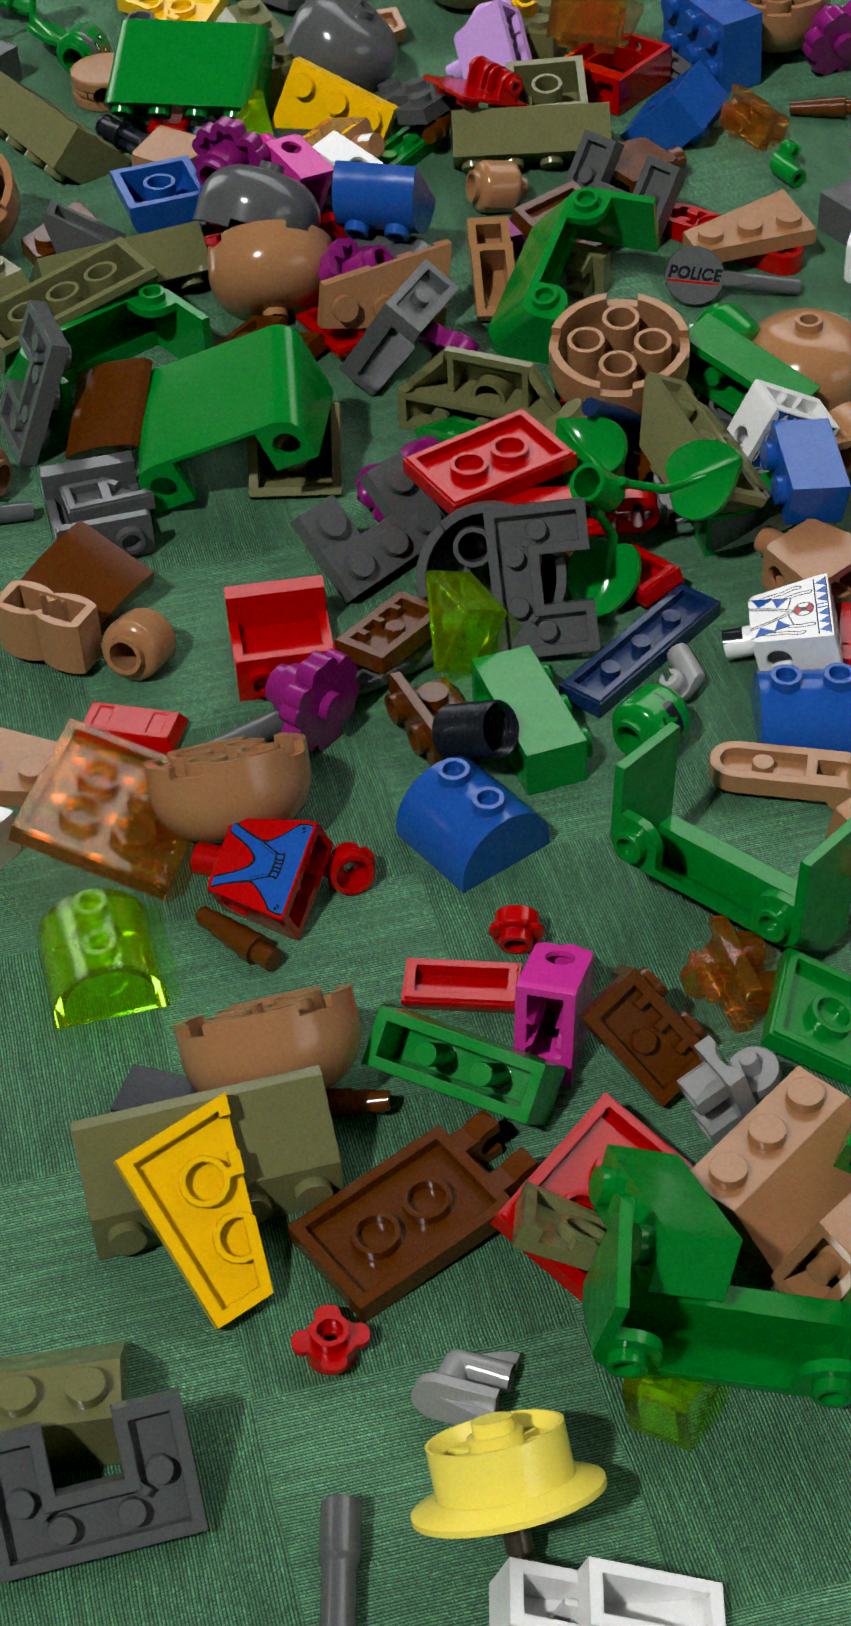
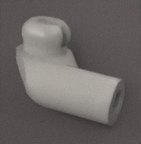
[658,643,706,702]

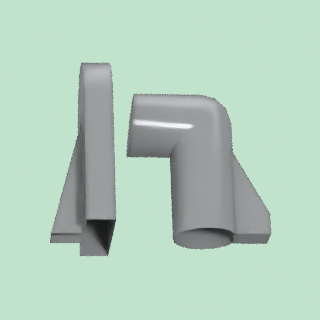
[411,1349,520,1425]

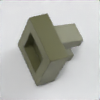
[566,241,612,299]

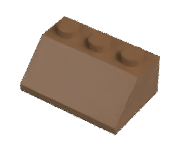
[691,1066,851,1293]

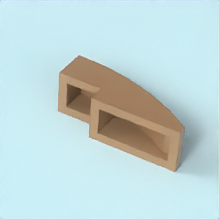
[466,216,515,322]

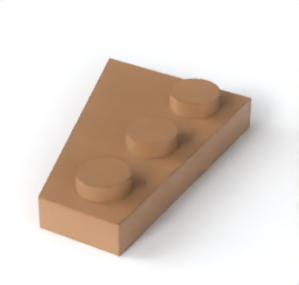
[682,189,816,263]
[317,239,452,329]

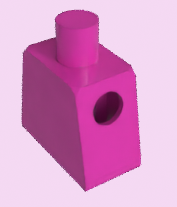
[260,133,334,213]
[514,942,595,1086]

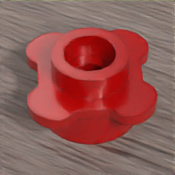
[291,1305,371,1375]

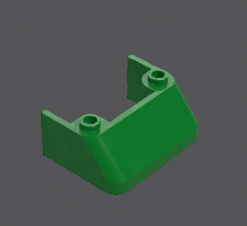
[488,187,660,364]
[4,284,212,442]
[610,722,851,953]
[582,1203,851,1408]

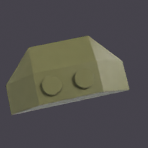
[397,346,562,431]
[639,371,771,514]

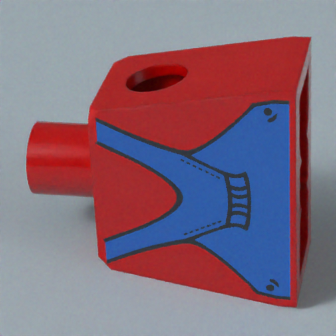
[190,818,334,941]

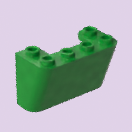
[104,19,275,128]
[139,324,334,513]

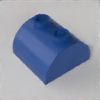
[110,155,203,234]
[332,160,436,242]
[751,663,851,753]
[396,756,549,893]

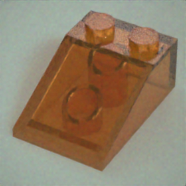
[546,0,645,54]

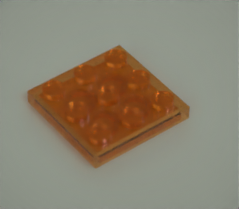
[8,718,192,900]

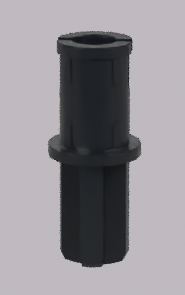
[95,114,149,152]

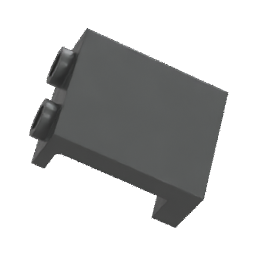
[339,259,460,396]
[39,450,156,557]

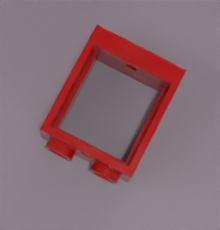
[563,26,672,116]

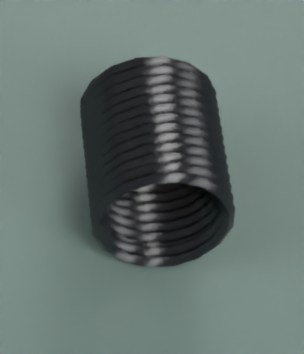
[432,699,519,760]

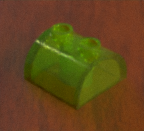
[37,888,170,1030]

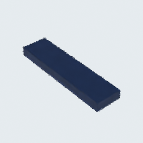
[559,583,721,719]

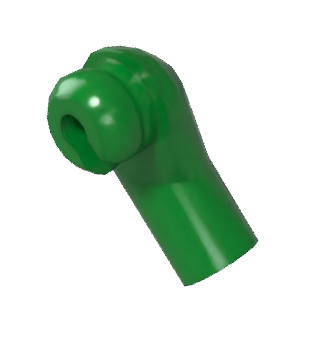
[769,139,806,188]

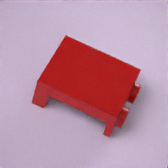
[224,575,337,702]

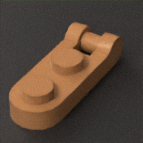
[709,741,851,810]

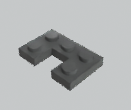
[371,75,467,125]
[564,129,688,241]
[0,300,72,467]
[290,451,445,604]
[483,497,600,657]
[0,1387,209,1584]

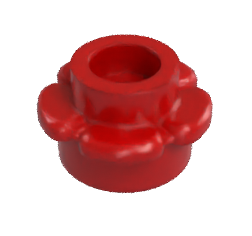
[323,842,375,895]
[488,905,545,954]

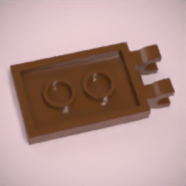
[287,1109,538,1323]

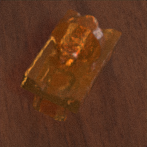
[720,84,789,151]
[680,915,776,1032]

